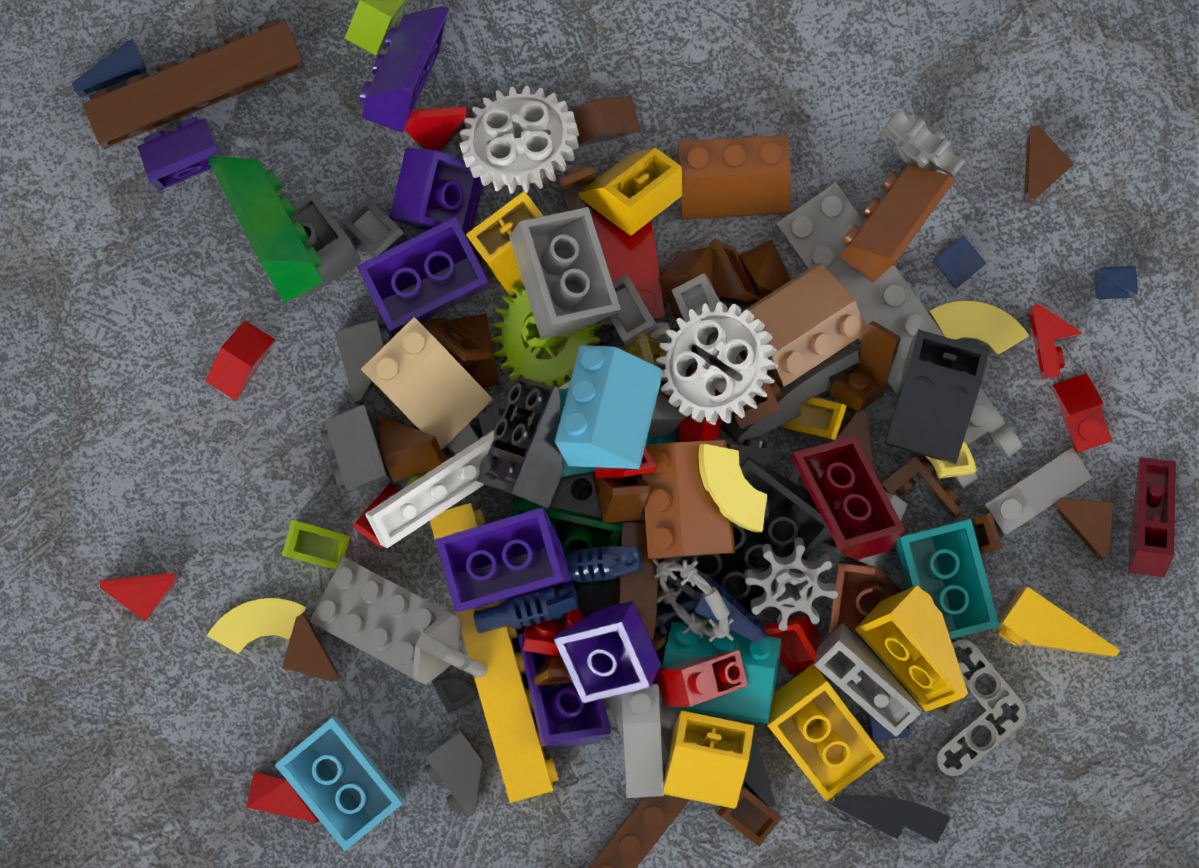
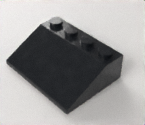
[659,457,830,618]

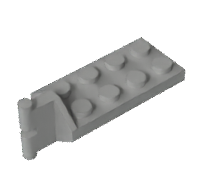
[309,557,487,685]

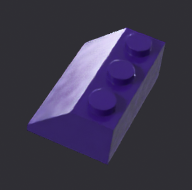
[359,6,449,133]
[357,217,490,337]
[435,507,572,612]
[518,634,611,749]

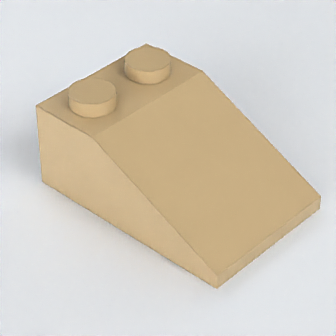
[361,317,493,450]

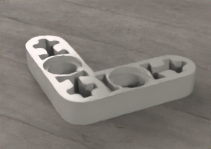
[935,639,1026,776]

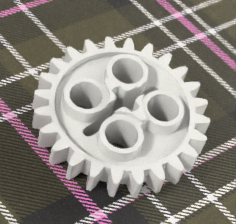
[460,86,579,194]
[656,302,778,425]

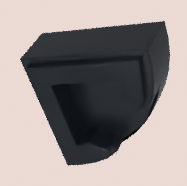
[432,677,480,714]

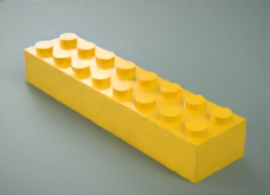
[430,503,559,803]

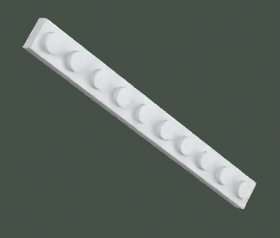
[365,322,672,548]

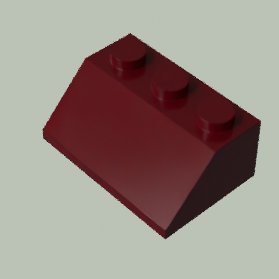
[791,435,905,560]

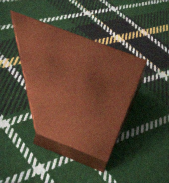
[829,561,903,637]

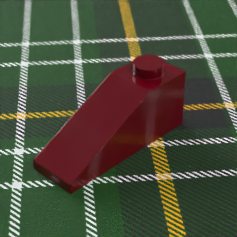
[1128,457,1176,578]

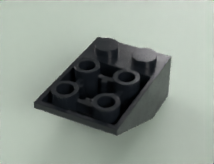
[885,329,989,465]
[477,377,563,508]

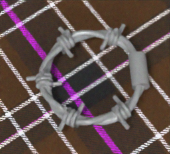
[652,559,734,642]

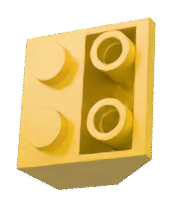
[579,148,682,236]
[466,191,543,297]
[662,710,754,809]

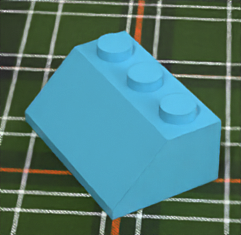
[555,346,663,469]
[275,716,406,851]

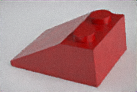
[590,212,665,325]

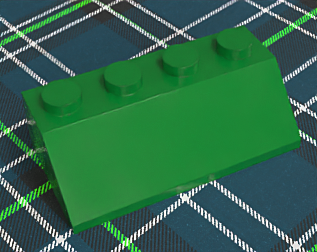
[208,156,324,303]

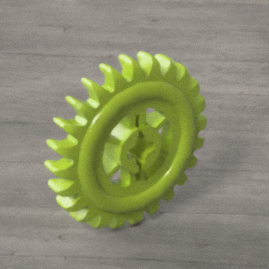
[491,284,601,388]

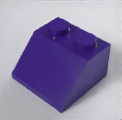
[137,117,223,191]
[389,148,483,236]
[554,601,661,703]

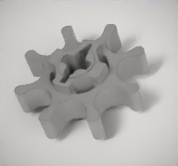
[881,110,965,178]
[744,537,838,631]

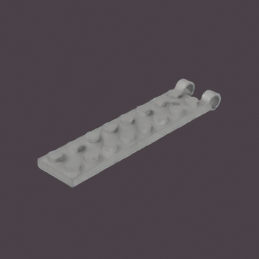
[776,182,1023,489]

